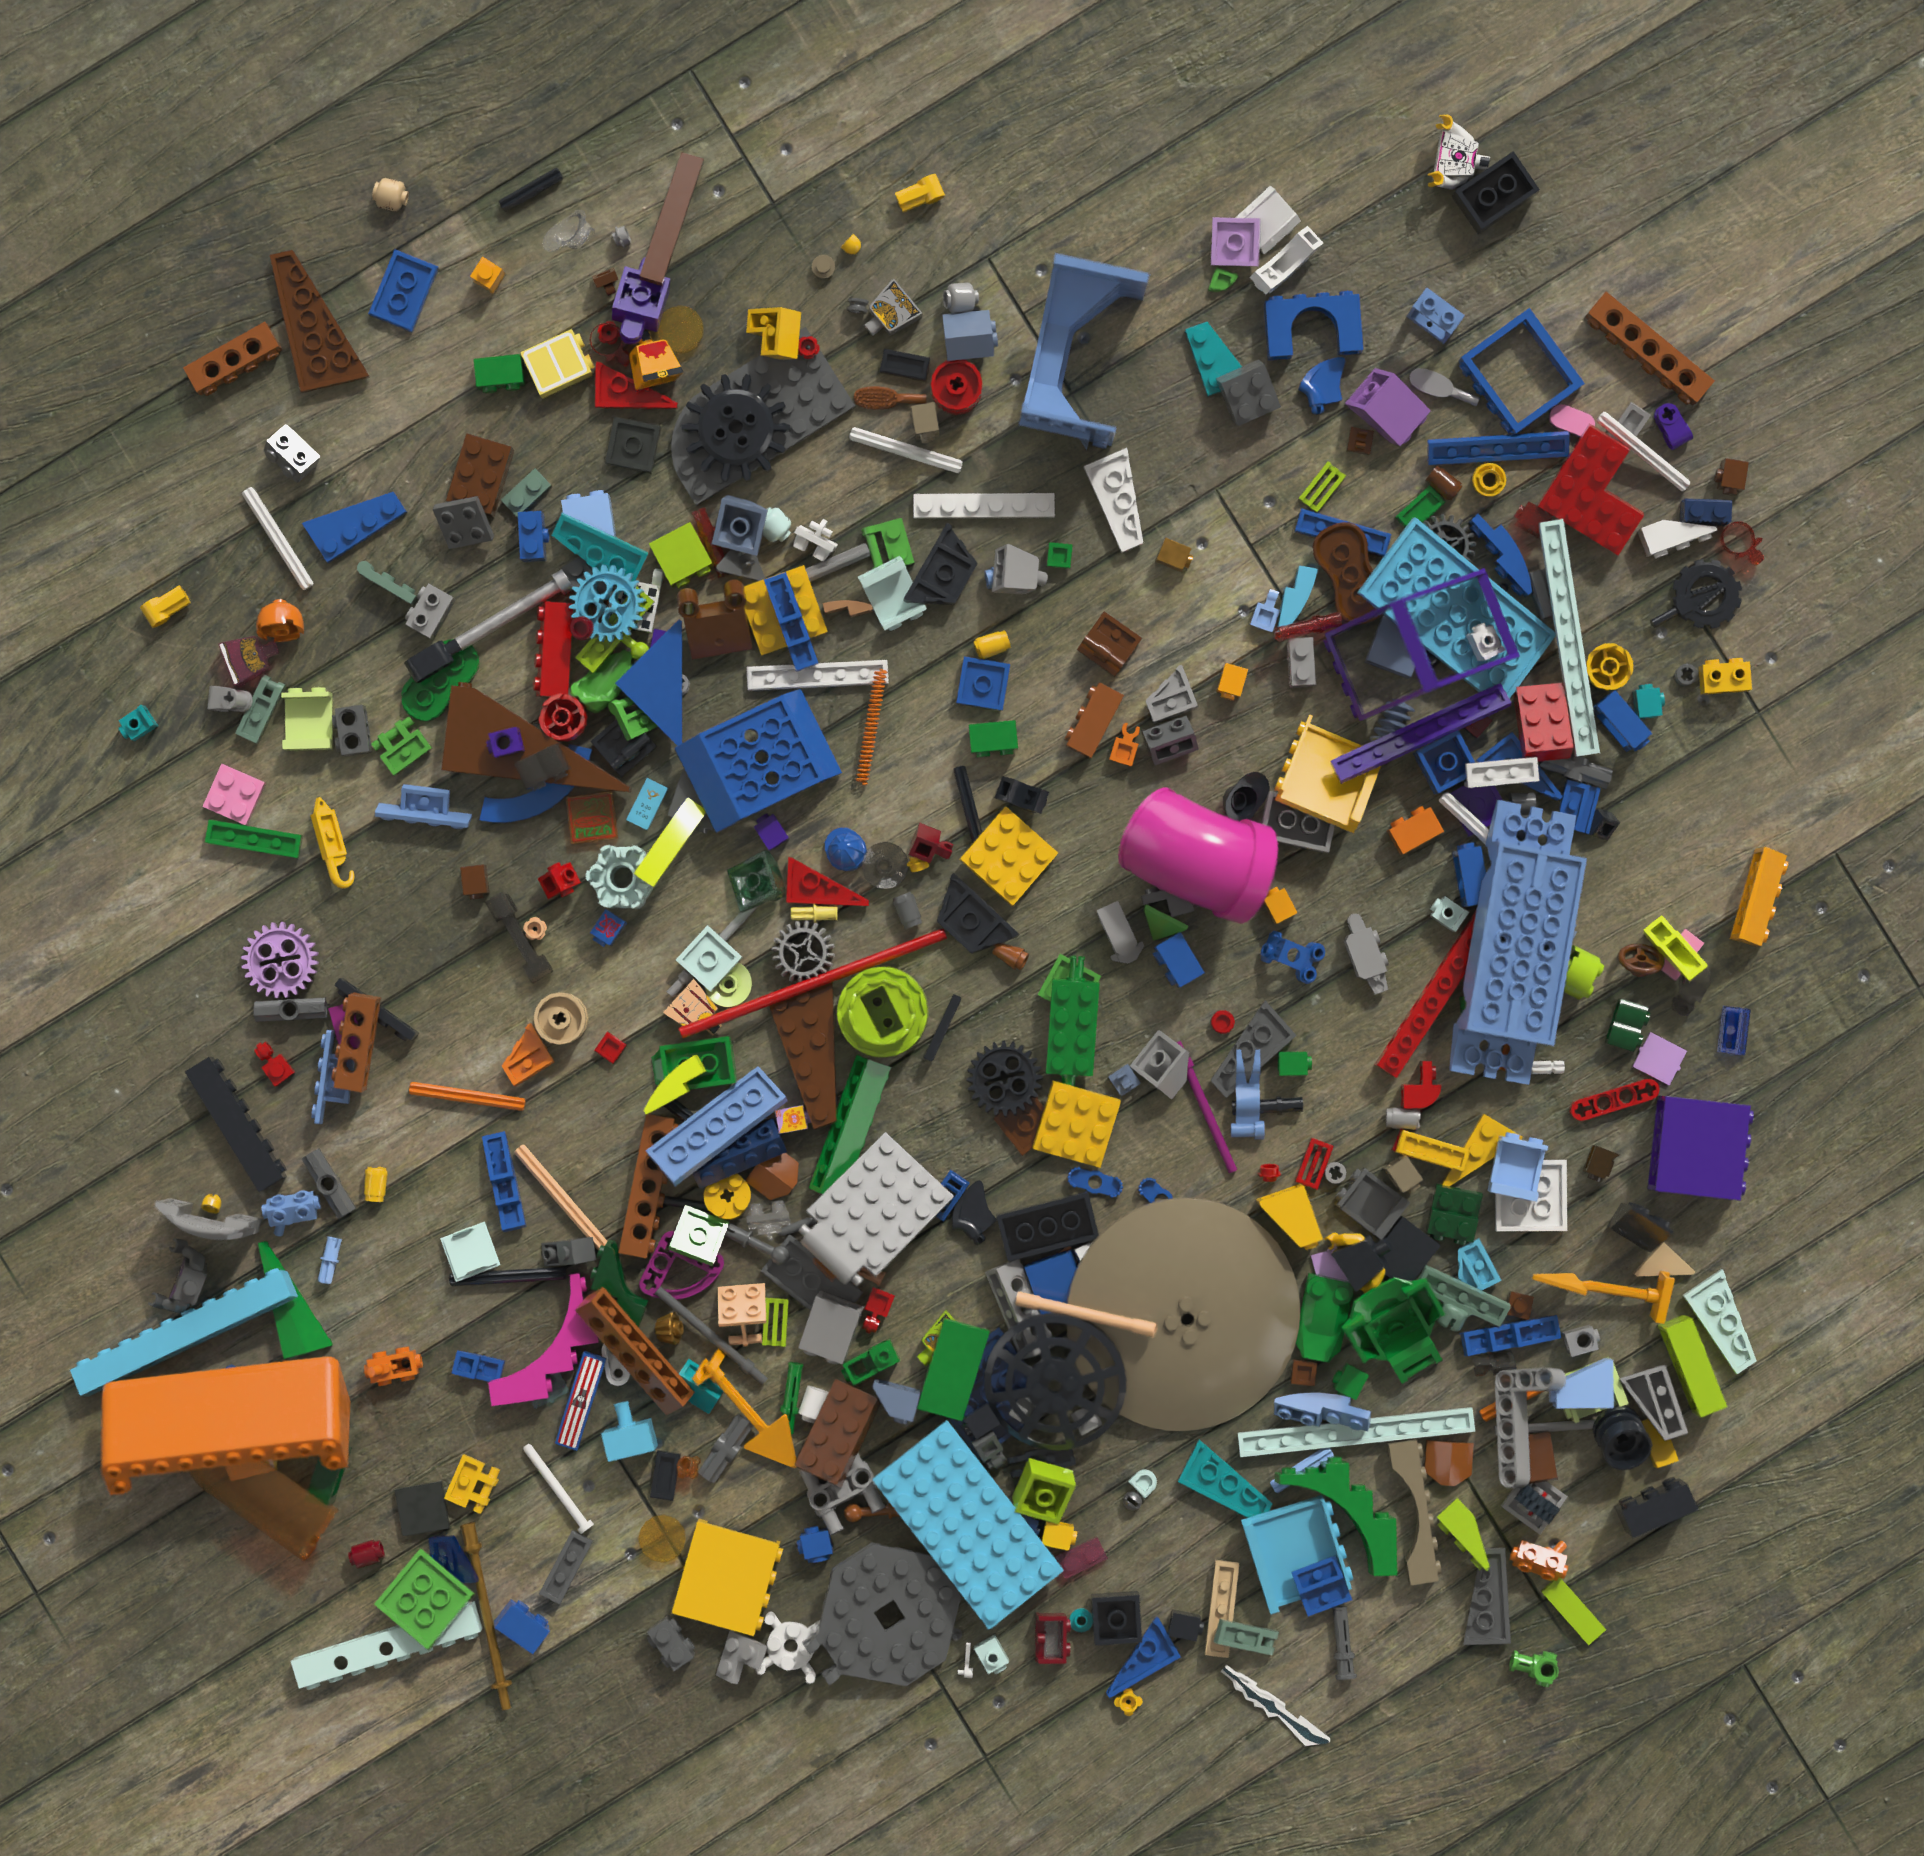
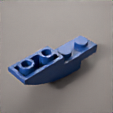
[1468,514,1532,597]

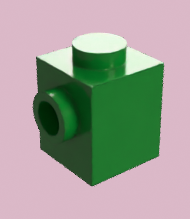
[1332,1363,1369,1400]

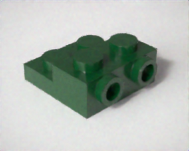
[1426,1184,1483,1245]

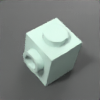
[974,1634,1009,1674]

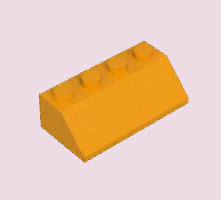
[1730,847,1788,947]

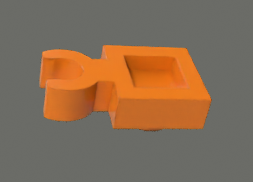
[1109,723,1140,767]

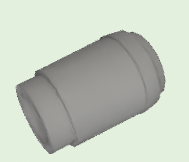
[1386,1108,1420,1130]

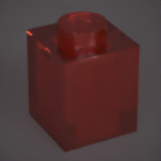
[1514,501,1553,538]

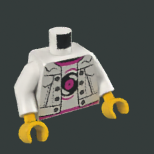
[1428,115,1490,189]

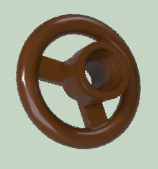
[1618,944,1665,977]

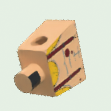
[663,979,722,1036]

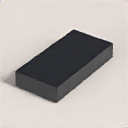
[880,349,930,382]
[650,1450,681,1501]

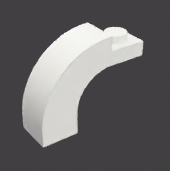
[1250,226,1323,294]

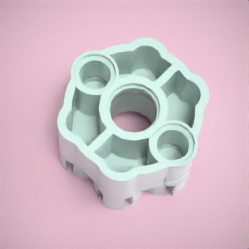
[586,845,658,909]

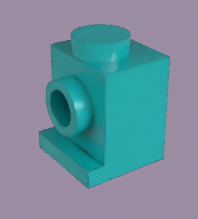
[118,705,158,741]

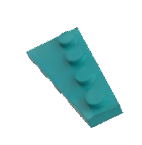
[552,513,648,596]
[1177,1439,1273,1518]

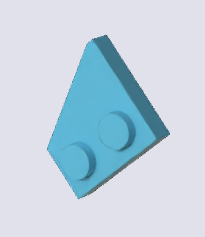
[1458,1238,1501,1291]

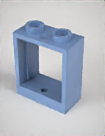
[1406,288,1465,344]

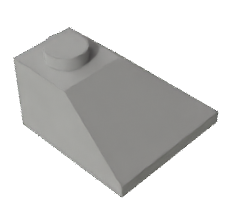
[1130,1029,1189,1099]

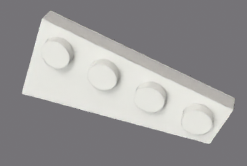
[1084,448,1143,553]

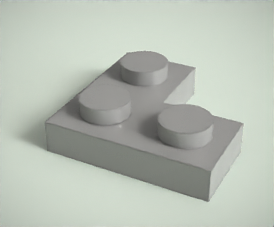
[716,1630,767,1684]

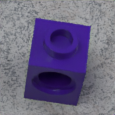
[486,727,525,758]
[754,813,790,851]

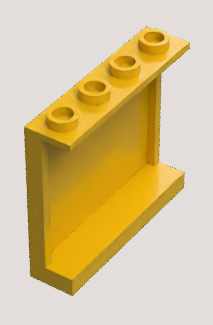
[1274,715,1381,833]
[672,1519,783,1636]

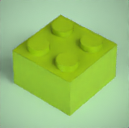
[1012,1458,1076,1524]

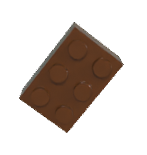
[446,433,514,518]

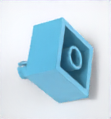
[602,1401,658,1462]

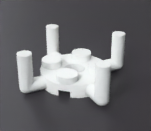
[756,1612,820,1683]

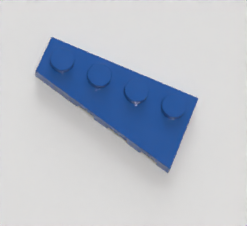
[302,492,407,563]

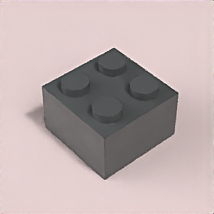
[1216,360,1281,426]

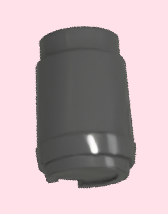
[893,892,922,929]

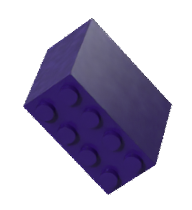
[1647,1095,1754,1200]

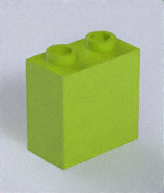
[649,522,714,589]

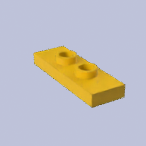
[1395,1130,1471,1173]

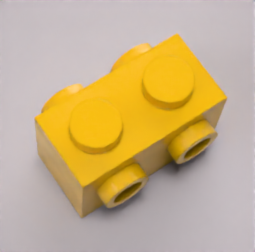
[1699,658,1752,695]

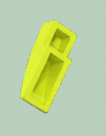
[1643,915,1708,982]
[644,1055,706,1114]

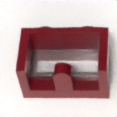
[1035,1612,1071,1664]

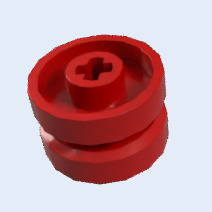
[931,359,983,415]

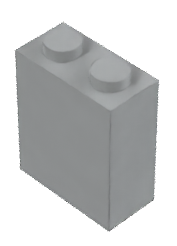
[798,1291,864,1365]

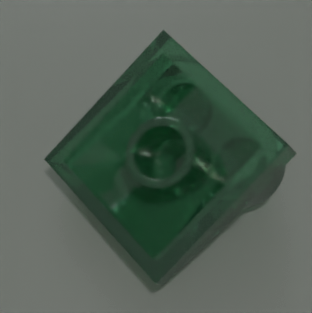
[727,850,785,913]

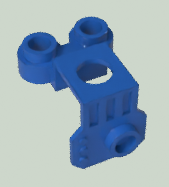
[1261,930,1325,984]

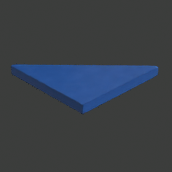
[615,619,683,746]

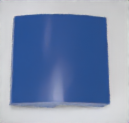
[1291,1555,1352,1616]

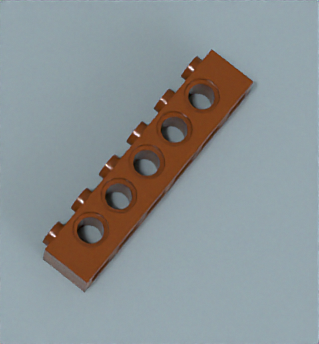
[1585,292,1715,406]
[619,1113,679,1258]
[575,1287,695,1415]

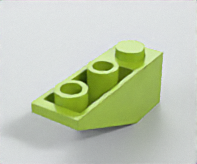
[1437,1498,1490,1571]

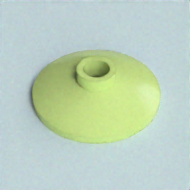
[705,962,752,1007]

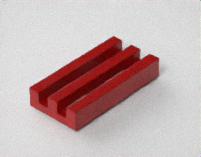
[1295,1138,1334,1190]

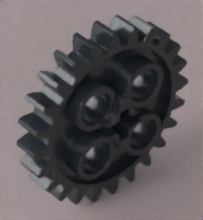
[966,1041,1043,1118]

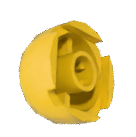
[1586,643,1633,691]

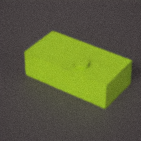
[1657,1315,1727,1417]

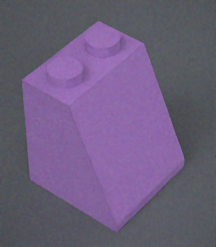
[1345,368,1431,446]

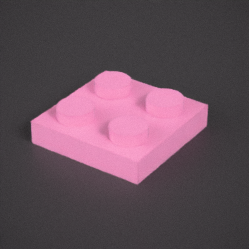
[202,764,266,826]

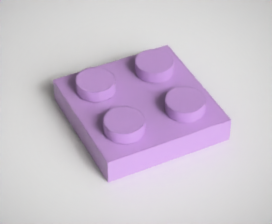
[1211,217,1261,266]

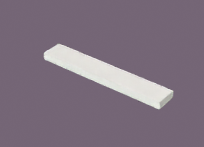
[747,660,889,691]

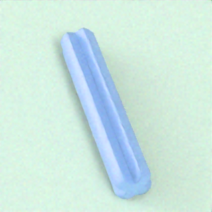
[1270,1448,1334,1493]

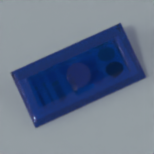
[1717,1006,1751,1056]

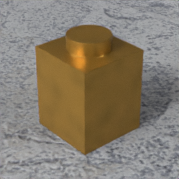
[1156,538,1193,573]

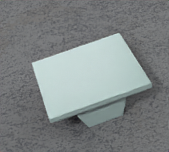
[440,1222,500,1282]

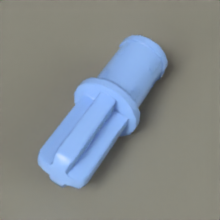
[318,1236,342,1284]

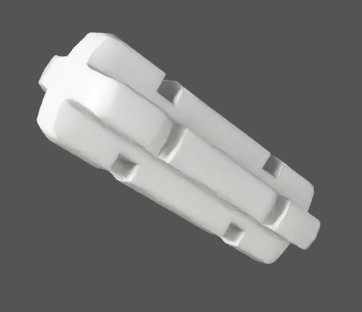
[1531,1061,1565,1074]

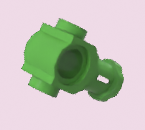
[1509,1650,1559,1687]

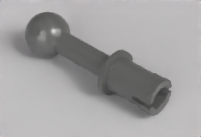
[724,1223,790,1265]

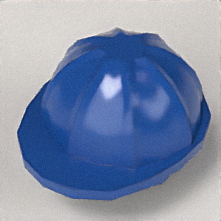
[825,828,867,872]

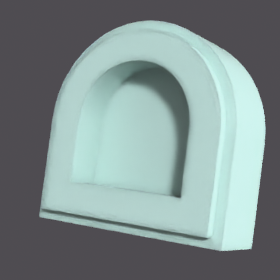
[1128,1469,1157,1499]

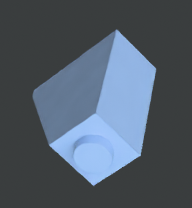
[1549,1358,1614,1408]

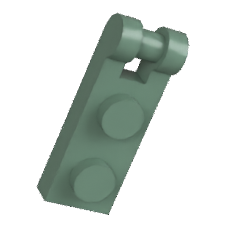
[357,561,418,606]
[235,675,286,744]
[1214,1619,1279,1655]

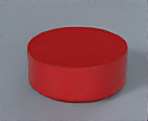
[1211,1010,1235,1034]

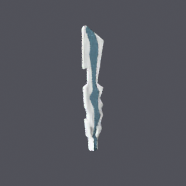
[1221,1665,1330,1746]

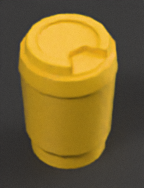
[973,630,1011,660]
[364,1167,388,1202]

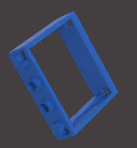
[1458,308,1585,435]

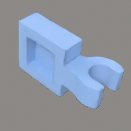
[1250,589,1280,633]

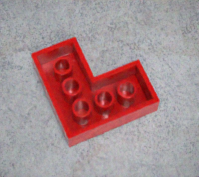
[1538,423,1644,555]

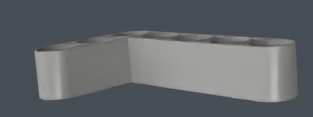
[1495,1368,1566,1488]

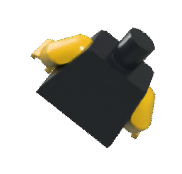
[1324,1233,1392,1293]

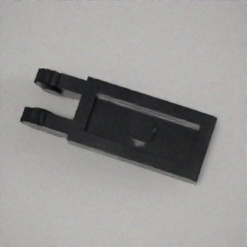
[1007,1442,1076,1478]

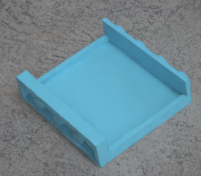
[1241,1495,1354,1614]

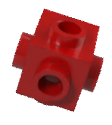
[537,862,581,899]

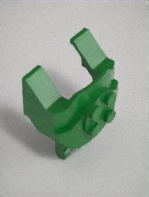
[1342,1277,1446,1385]

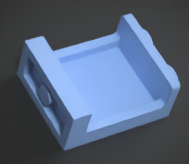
[1487,1132,1548,1202]

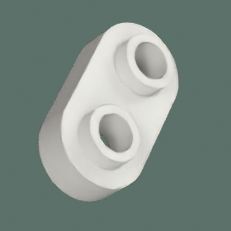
[602,1344,630,1386]

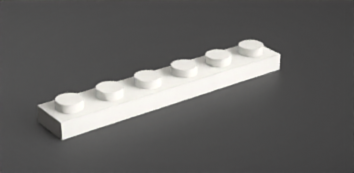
[914,493,1055,519]

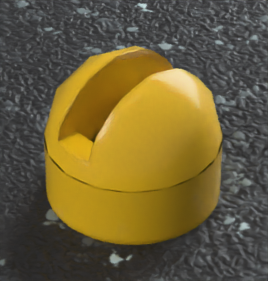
[841,234,861,254]
[201,1194,221,1213]

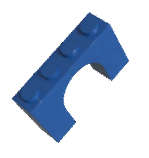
[1264,291,1363,361]

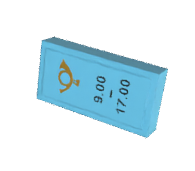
[626,778,669,830]

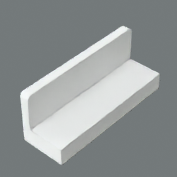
[1464,757,1539,788]

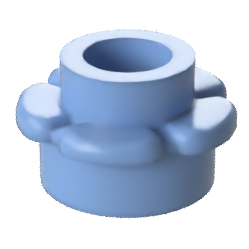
[984,567,994,589]

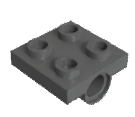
[432,496,494,549]

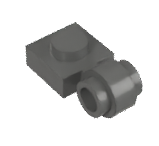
[971,1430,1007,1470]

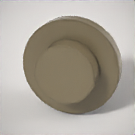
[812,255,835,279]

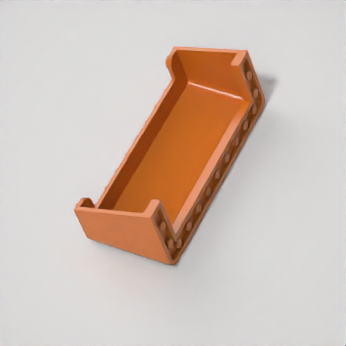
[101,1357,350,1495]

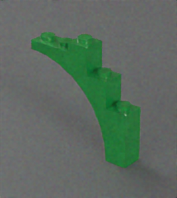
[1274,1456,1397,1576]

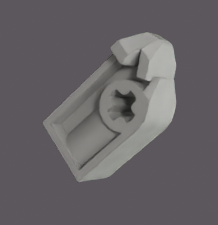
[1095,901,1144,964]

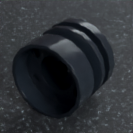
[1592,1406,1652,1470]

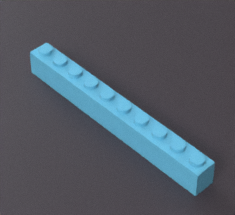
[70,1268,298,1397]

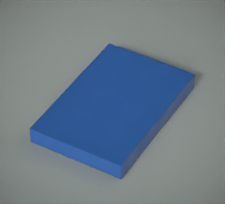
[368,249,439,333]

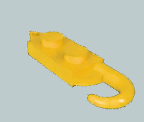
[310,797,354,888]

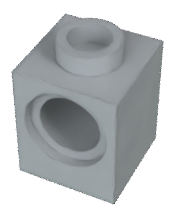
[1562,1325,1601,1357]

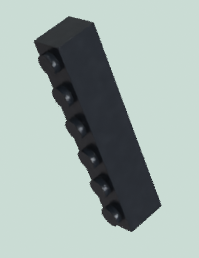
[185,1057,287,1192]

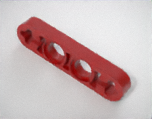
[1569,1079,1660,1121]

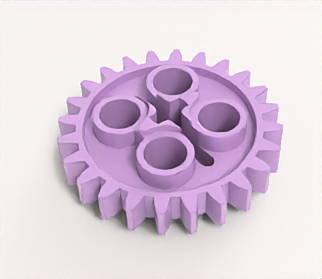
[241,922,319,998]

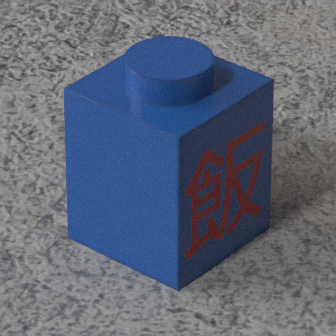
[590,909,627,947]

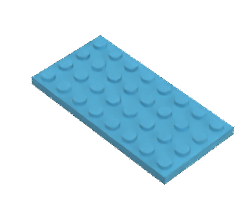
[1357,517,1556,699]
[872,1420,1064,1630]

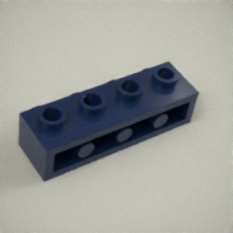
[692,1118,787,1189]

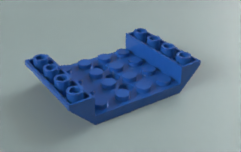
[674,689,842,833]

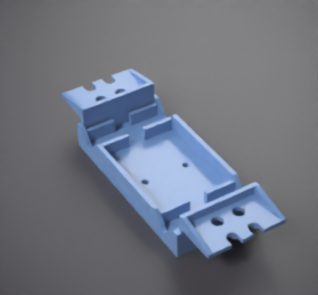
[1449,800,1587,1085]

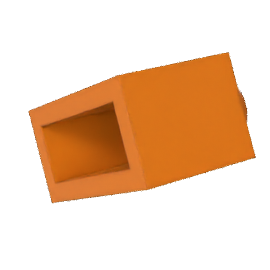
[1387,806,1444,855]

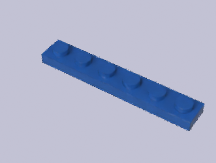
[1427,431,1570,465]

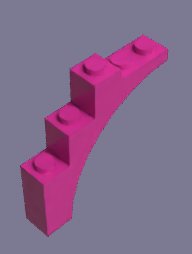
[488,1272,599,1406]

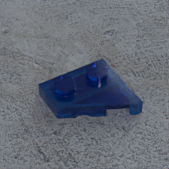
[429,1535,479,1583]

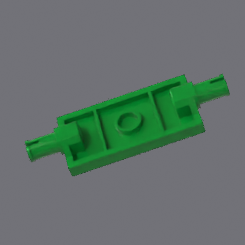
[1046,956,1100,1087]

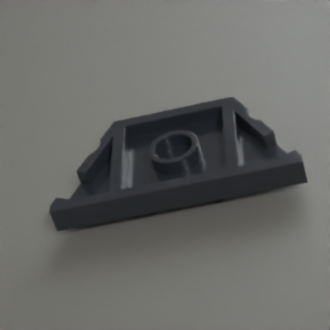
[903,523,978,605]
[937,873,1020,954]

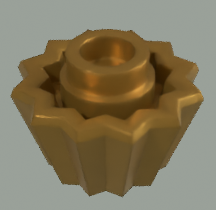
[655,1312,684,1345]

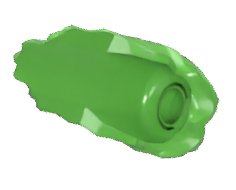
[570,649,634,713]

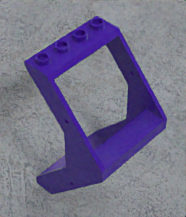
[1324,568,1520,721]

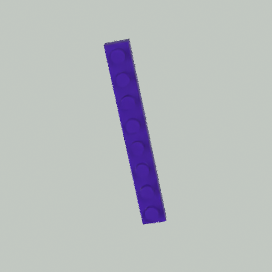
[1330,683,1511,784]

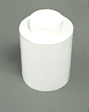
[798,1386,829,1423]

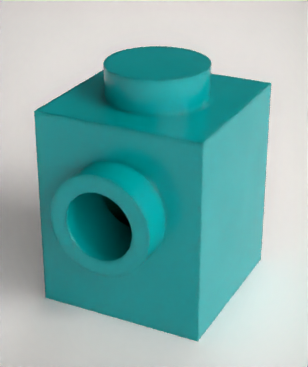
[1632,684,1665,719]

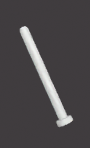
[523,1444,594,1534]

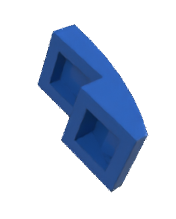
[451,1350,506,1382]

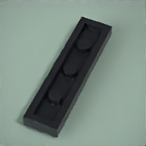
[334,978,419,1042]

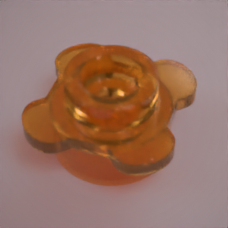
[677,1456,701,1479]

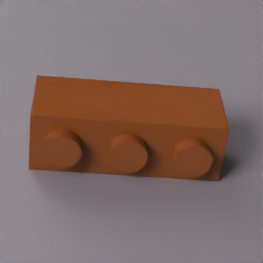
[1065,682,1124,759]

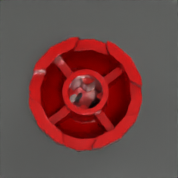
[539,694,587,742]

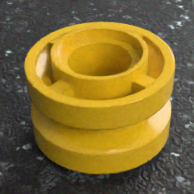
[1472,463,1506,496]

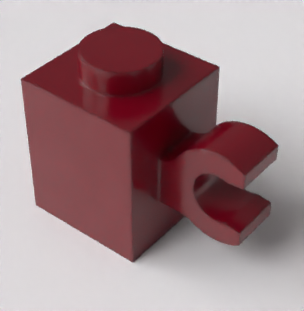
[908,822,954,863]

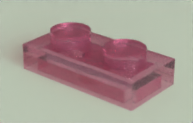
[1055,1536,1108,1579]

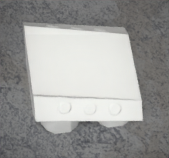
[1236,186,1301,255]

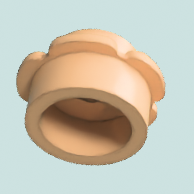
[523,917,547,940]

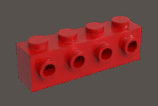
[533,601,573,698]

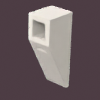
[1637,520,1717,559]

